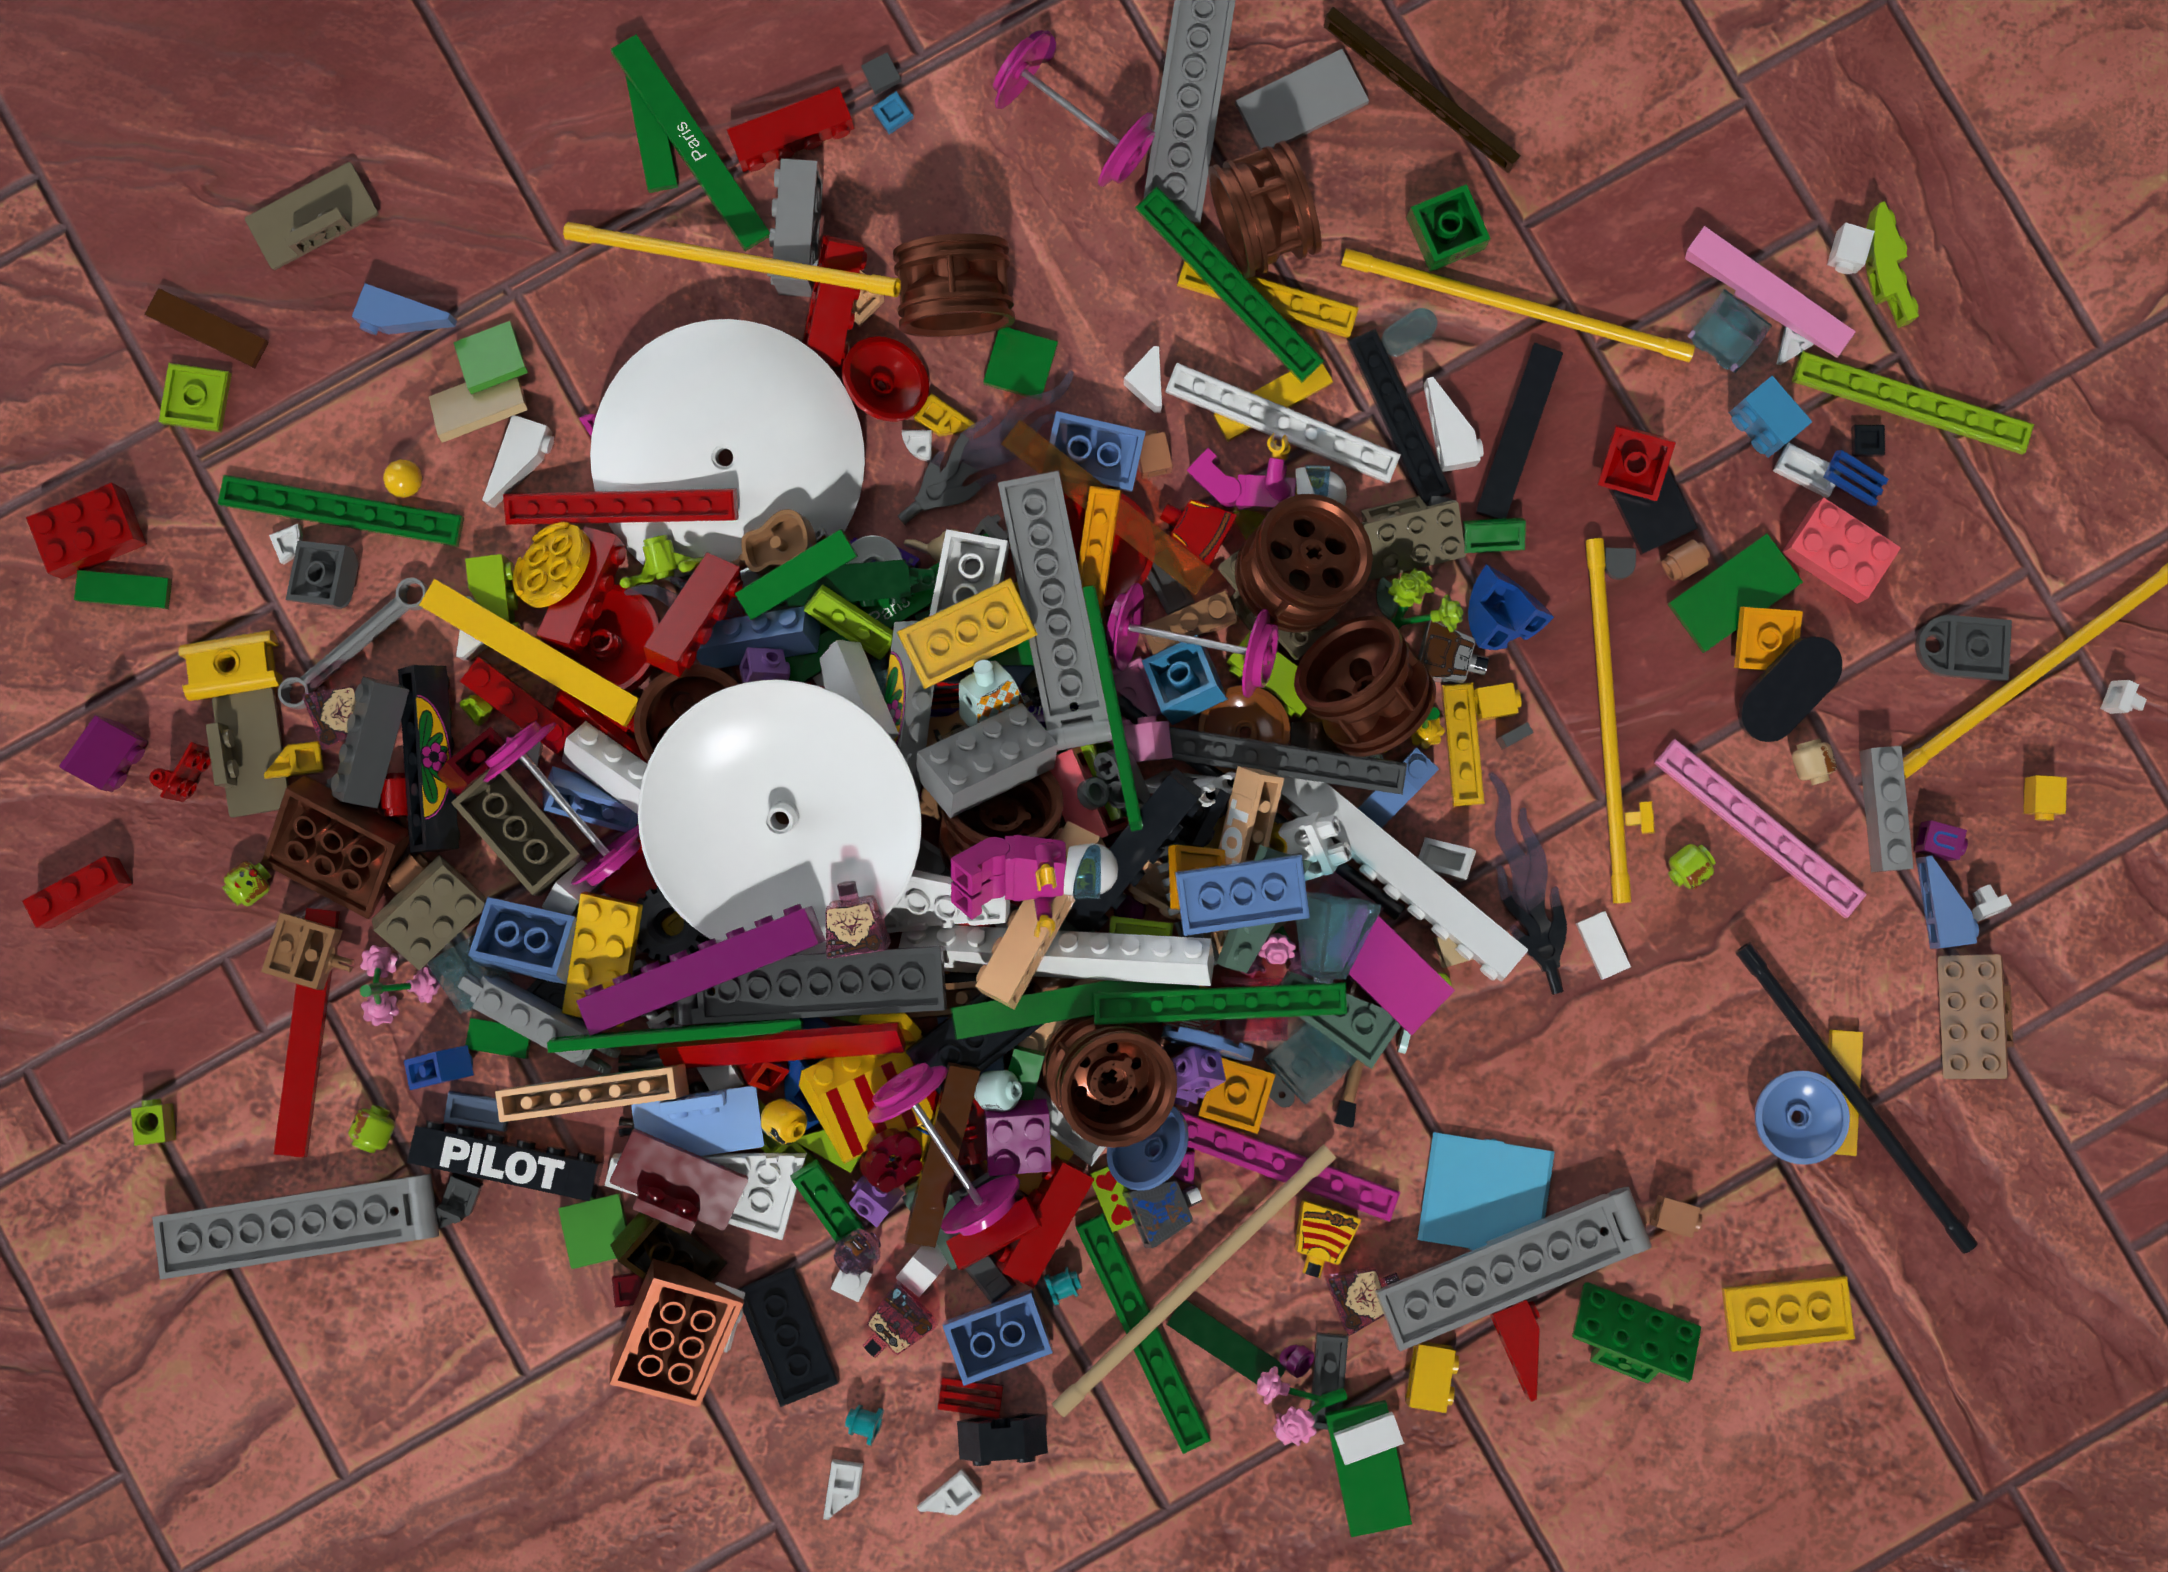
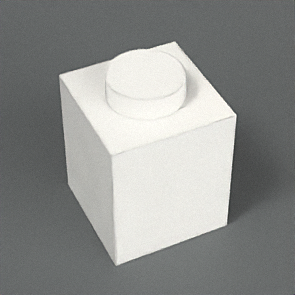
[1827,222,1875,274]

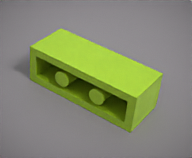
[1226,631,1307,719]

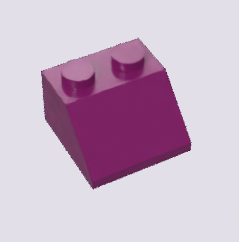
[59,715,148,792]

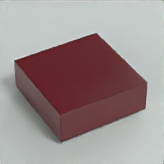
[612,1273,644,1308]

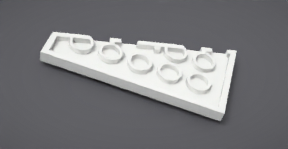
[872,870,1010,933]
[604,1153,807,1240]

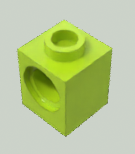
[131,1098,176,1146]

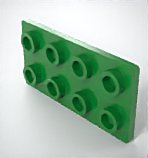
[1572,1282,1701,1384]

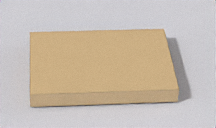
[429,376,528,443]

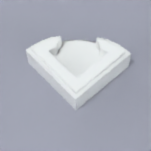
[902,430,932,462]
[269,524,303,565]

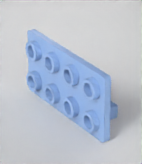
[631,1085,764,1156]

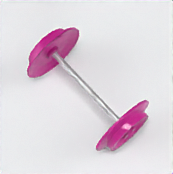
[993,34,1155,187]
[1106,583,1279,698]
[483,721,641,886]
[868,1063,1020,1236]

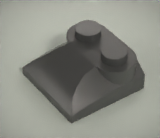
[286,541,359,609]

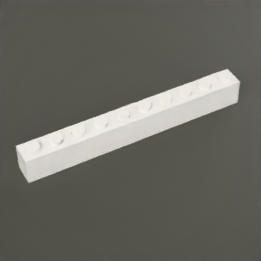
[1279,776,1528,981]
[899,925,1214,986]

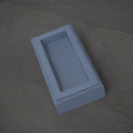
[443,1091,508,1132]

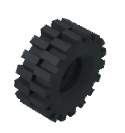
[636,886,710,962]

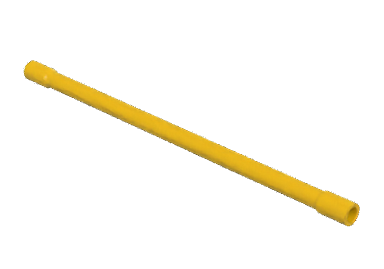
[563,222,901,297]
[1341,248,1695,363]
[1585,538,1632,904]
[1903,563,2168,779]

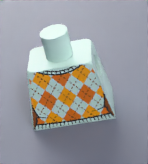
[959,660,1026,727]

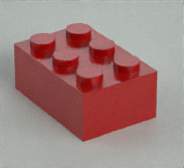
[26,482,147,579]

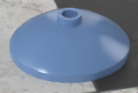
[1755,1071,1850,1165]
[1107,1106,1189,1191]

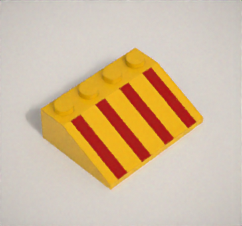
[798,1019,940,1164]

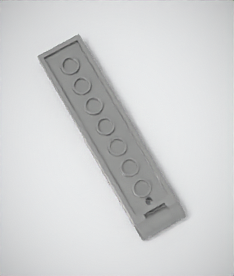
[1143,0,1236,225]
[998,471,1112,751]
[152,1174,439,1280]
[1375,1187,1652,1352]

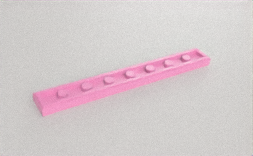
[1654,739,1867,918]

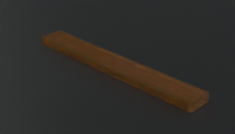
[1001,420,1214,595]

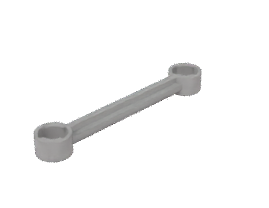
[278,578,429,709]

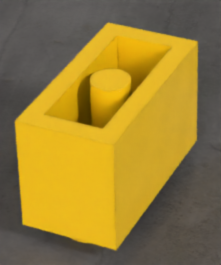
[1405,1342,1459,1413]

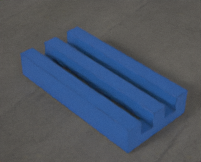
[1823,450,1889,506]

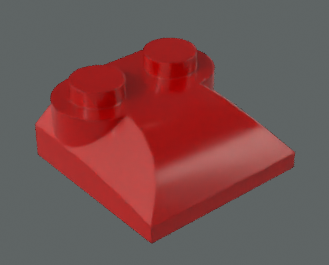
[1597,425,1676,501]

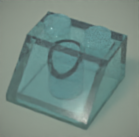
[1688,289,1772,373]
[1264,1022,1357,1105]

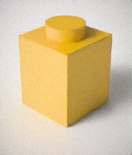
[1474,683,1522,722]
[2023,775,2067,821]

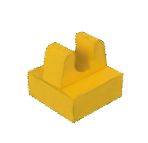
[1625,801,1655,834]

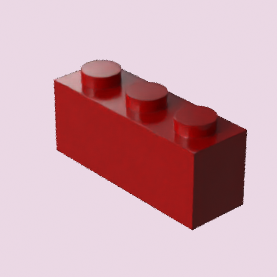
[22,856,133,929]

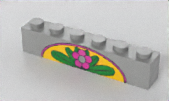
[884,621,934,798]

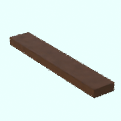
[904,1062,980,1248]

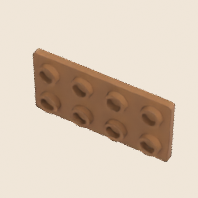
[1938,954,2014,1079]

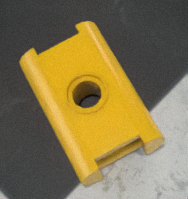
[178,630,283,701]

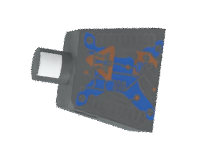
[1122,1180,1202,1248]

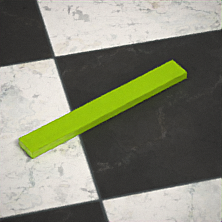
[1792,351,2034,455]

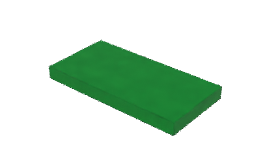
[1667,534,1803,653]
[1325,1400,1412,1538]

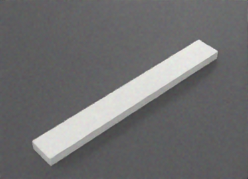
[1165,363,1401,484]

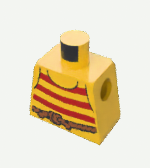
[1295,1199,1361,1278]

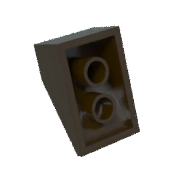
[610,1212,727,1282]

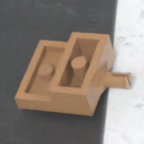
[261,912,354,990]

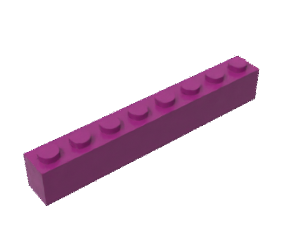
[576,903,826,1036]

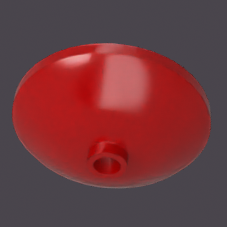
[842,336,929,422]

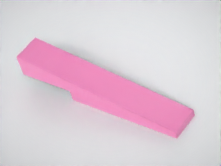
[1685,226,1856,358]

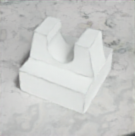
[2100,680,2147,714]
[1971,884,2012,922]

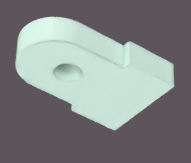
[1397,1027,1411,1054]

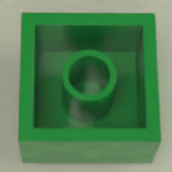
[1406,184,1491,272]

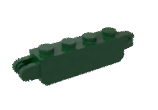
[785,559,936,607]

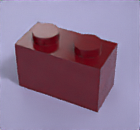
[437,727,506,797]

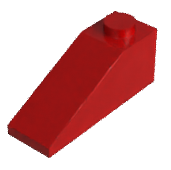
[1490,1299,1540,1402]

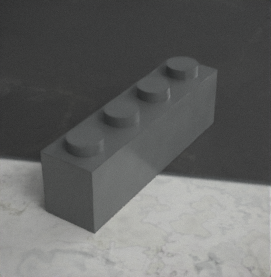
[331,676,409,808]

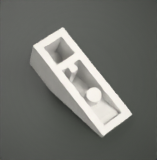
[1423,377,1484,472]
[482,415,554,508]

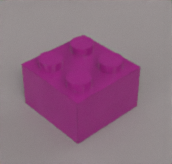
[984,1099,1051,1176]

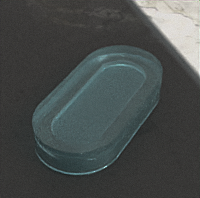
[1381,308,1437,356]

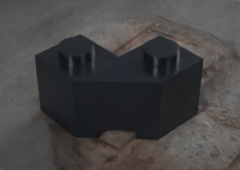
[957,1413,1048,1466]

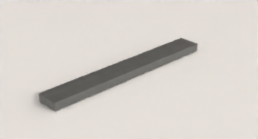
[1169,726,1407,795]

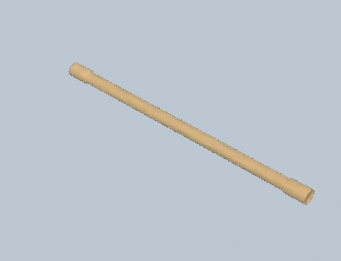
[1052,1144,1336,1417]

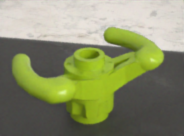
[620,534,703,588]

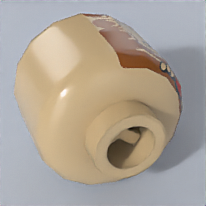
[1792,738,1837,785]

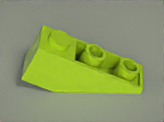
[465,554,521,629]

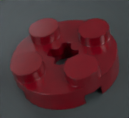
[860,1128,923,1193]

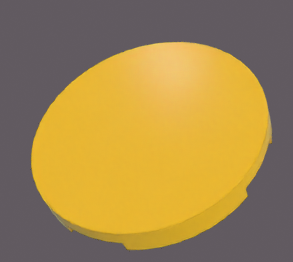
[513,522,590,608]

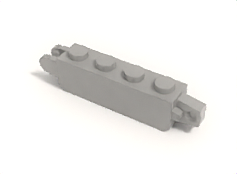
[458,973,621,1074]

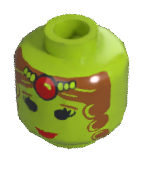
[1668,844,1716,889]
[222,861,271,906]
[348,1105,395,1153]

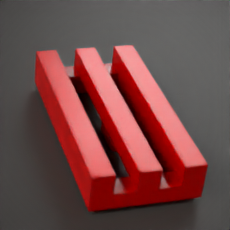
[937,1376,1004,1418]

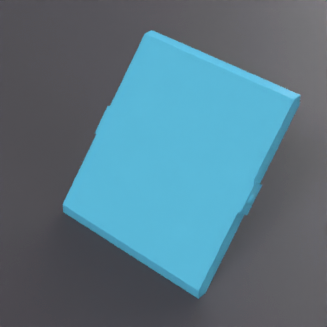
[1417,1132,1555,1250]

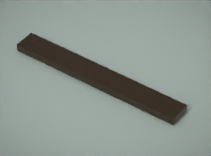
[1324,7,1521,173]

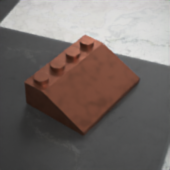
[261,775,409,919]
[610,1259,744,1407]

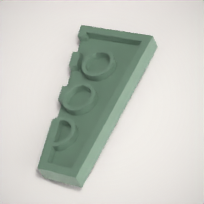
[1217,845,1311,973]
[1279,971,1401,1069]

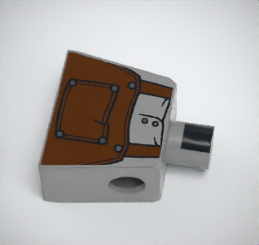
[1417,620,1489,684]

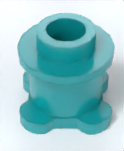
[1044,1267,1082,1306]
[845,1404,884,1446]

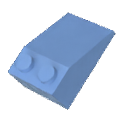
[1042,411,1146,492]

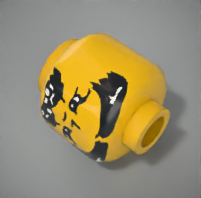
[761,1098,807,1145]

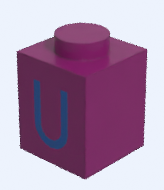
[1914,820,1968,861]

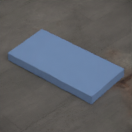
[1175,854,1310,936]

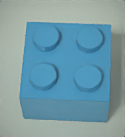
[1728,376,1812,458]
[1142,635,1227,725]

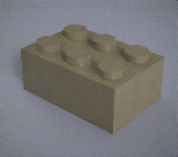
[372,854,486,971]

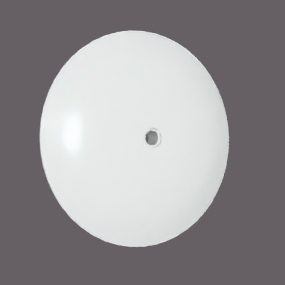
[590,319,865,589]
[638,680,922,955]

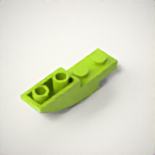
[1865,201,1919,328]

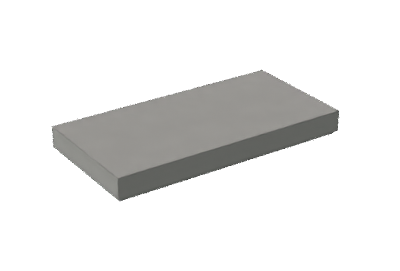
[1235,49,1369,151]

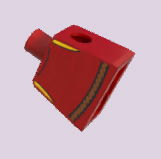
[1159,499,1237,571]

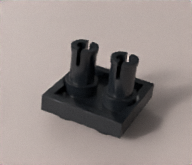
[1178,788,1231,848]

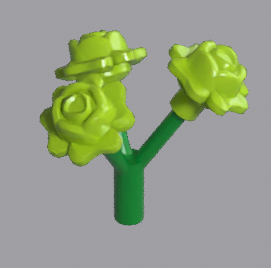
[1388,568,1463,632]

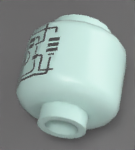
[974,1070,1022,1111]

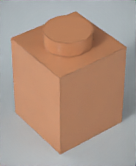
[1139,429,1173,479]
[1650,1195,1702,1238]

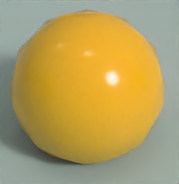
[383,459,423,498]

